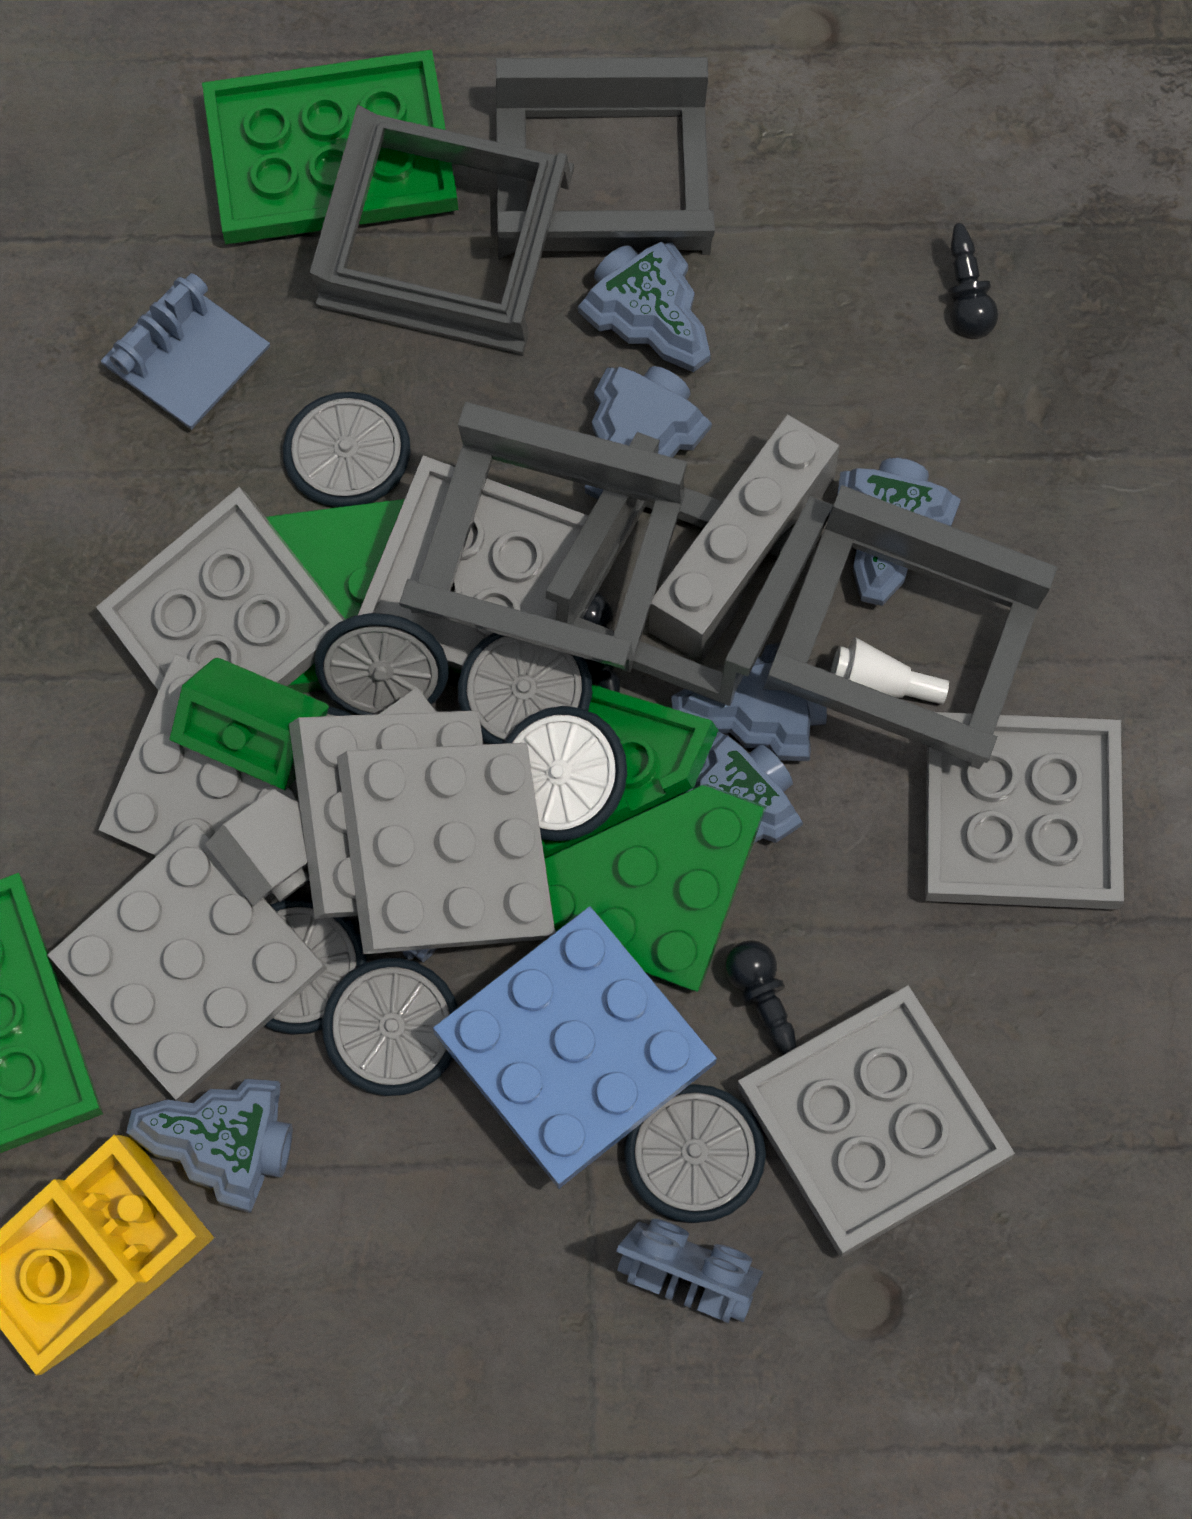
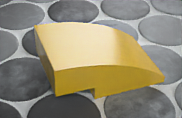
[0,1134,214,1375]

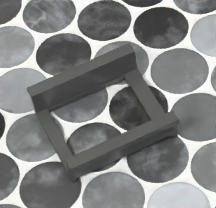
[496,57,715,260]
[309,105,575,356]
[399,401,687,672]
[545,432,833,706]
[763,485,1058,770]

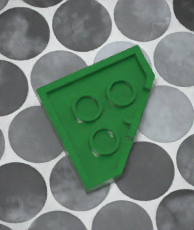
[541,685,718,859]
[544,784,767,992]

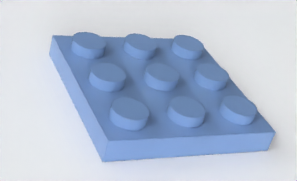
[433,906,717,1189]

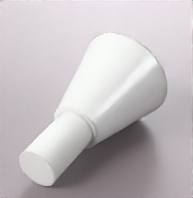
[830,637,949,705]

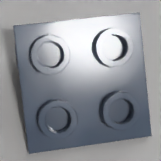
[101,273,270,430]
[616,1219,764,1324]

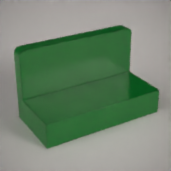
[169,658,329,790]

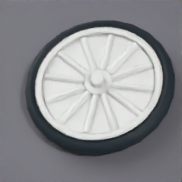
[503,706,627,842]

